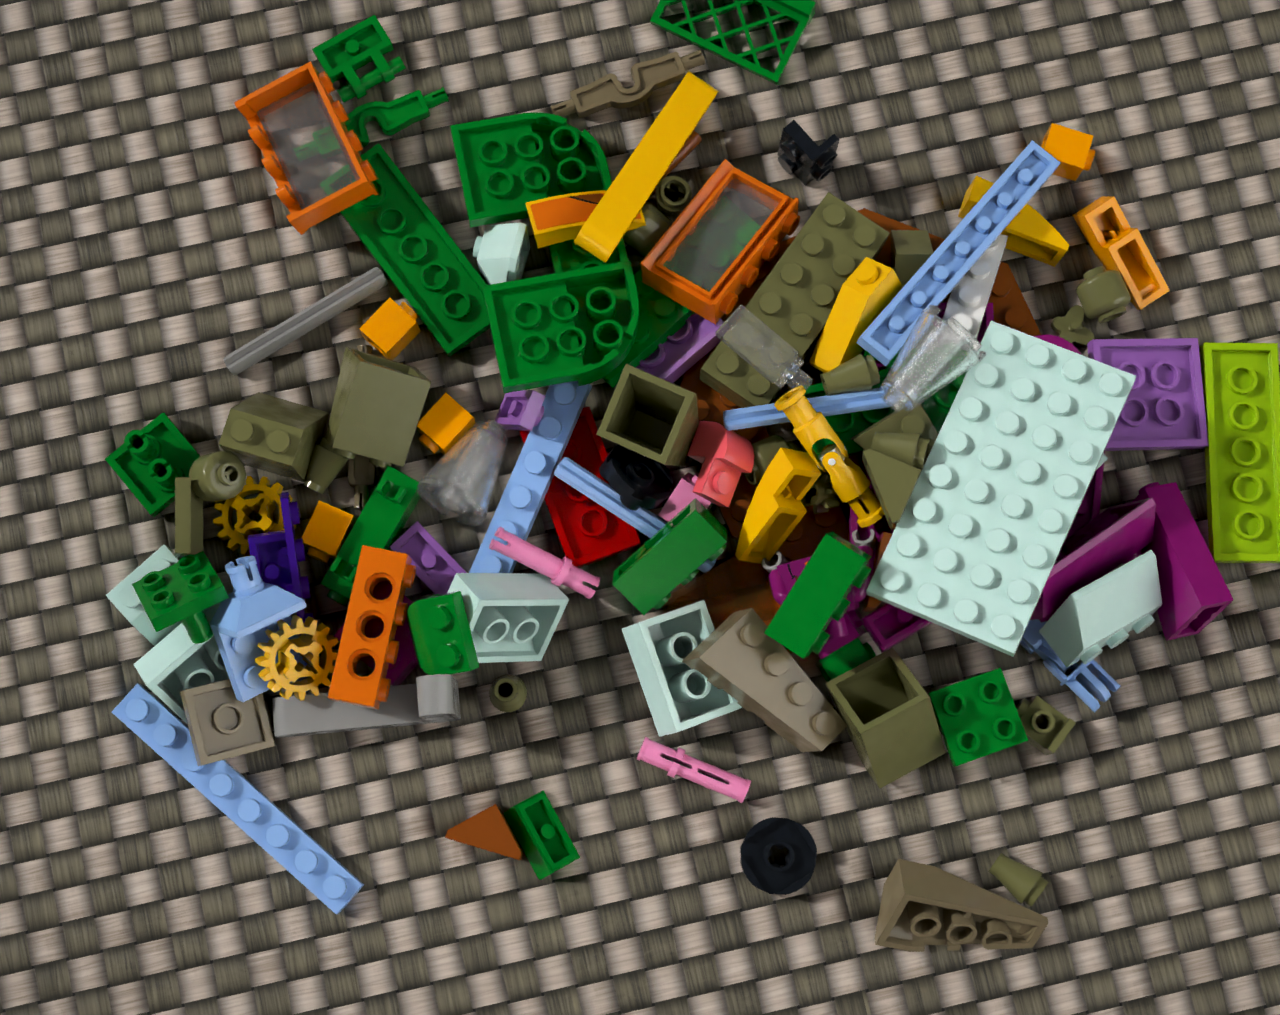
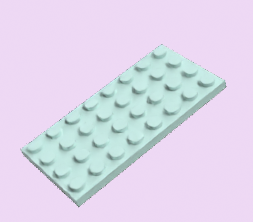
[866,320,1136,657]

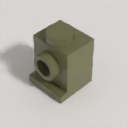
[1016,696,1076,755]

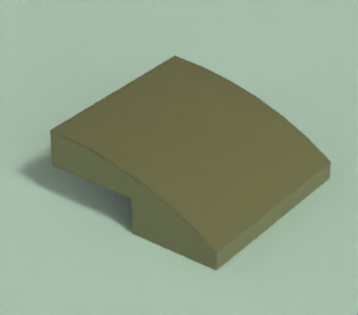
[175,477,203,560]

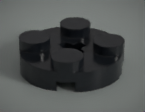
[599,444,673,511]
[740,817,817,895]

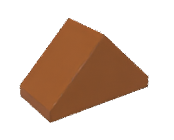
[445,804,523,860]

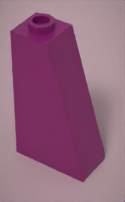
[1133,482,1233,641]

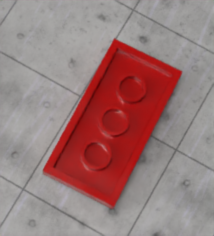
[519,406,641,568]

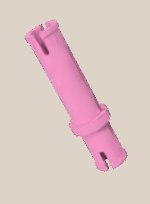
[489,527,601,599]
[637,737,751,803]

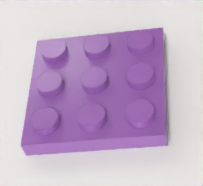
[1087,338,1209,451]

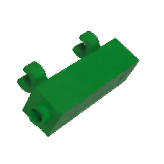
[321,466,425,607]

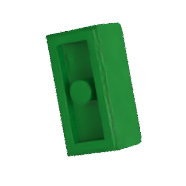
[504,790,580,880]

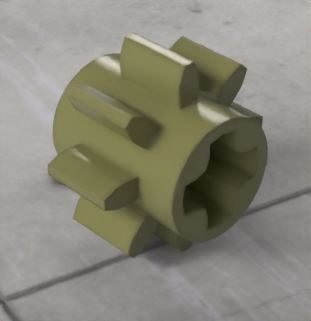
[801,466,840,514]

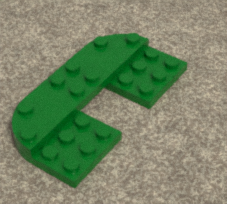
[450,112,639,393]

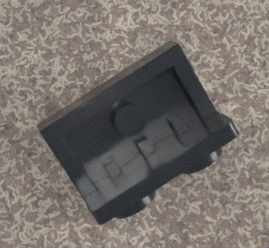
[777,120,840,186]

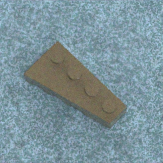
[682,608,847,752]

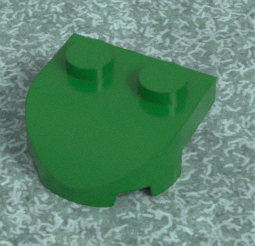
[407,591,479,675]

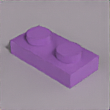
[493,390,546,431]
[390,521,467,595]

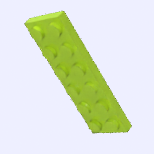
[1200,342,1280,563]

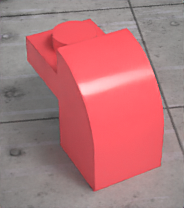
[687,421,754,508]

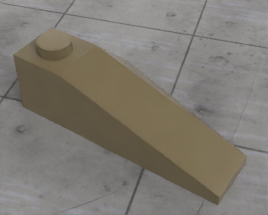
[874,859,1048,952]

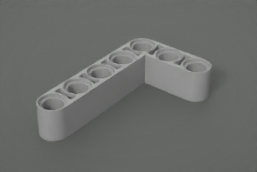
[272,674,461,738]

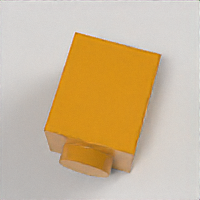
[1041,123,1095,181]
[359,297,421,360]
[417,392,476,457]
[301,500,357,563]

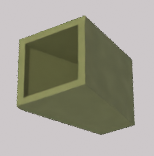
[326,347,431,468]
[596,364,699,467]
[218,392,330,482]
[826,647,946,789]

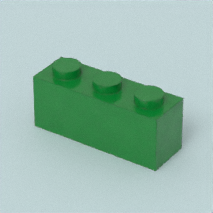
[612,498,727,615]
[764,532,872,659]

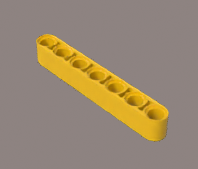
[574,71,719,263]

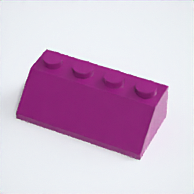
[1030,498,1156,623]

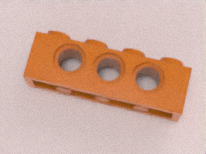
[327,545,416,710]

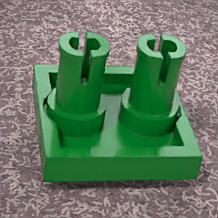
[105,412,200,517]
[132,551,229,644]
[928,668,1029,767]

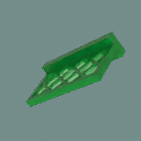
[650,0,816,85]

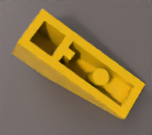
[809,257,903,373]

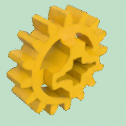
[213,475,296,556]
[255,615,339,701]

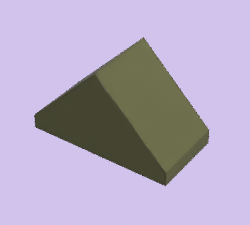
[890,230,934,287]
[862,449,921,530]

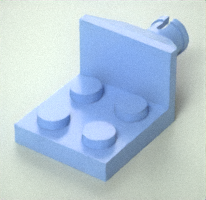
[210,556,307,702]

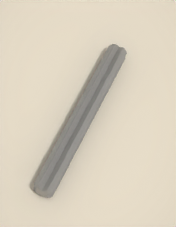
[224,267,388,375]

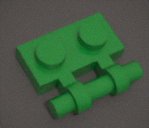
[312,14,406,103]

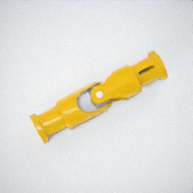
[774,385,884,528]

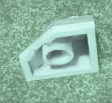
[473,222,530,285]

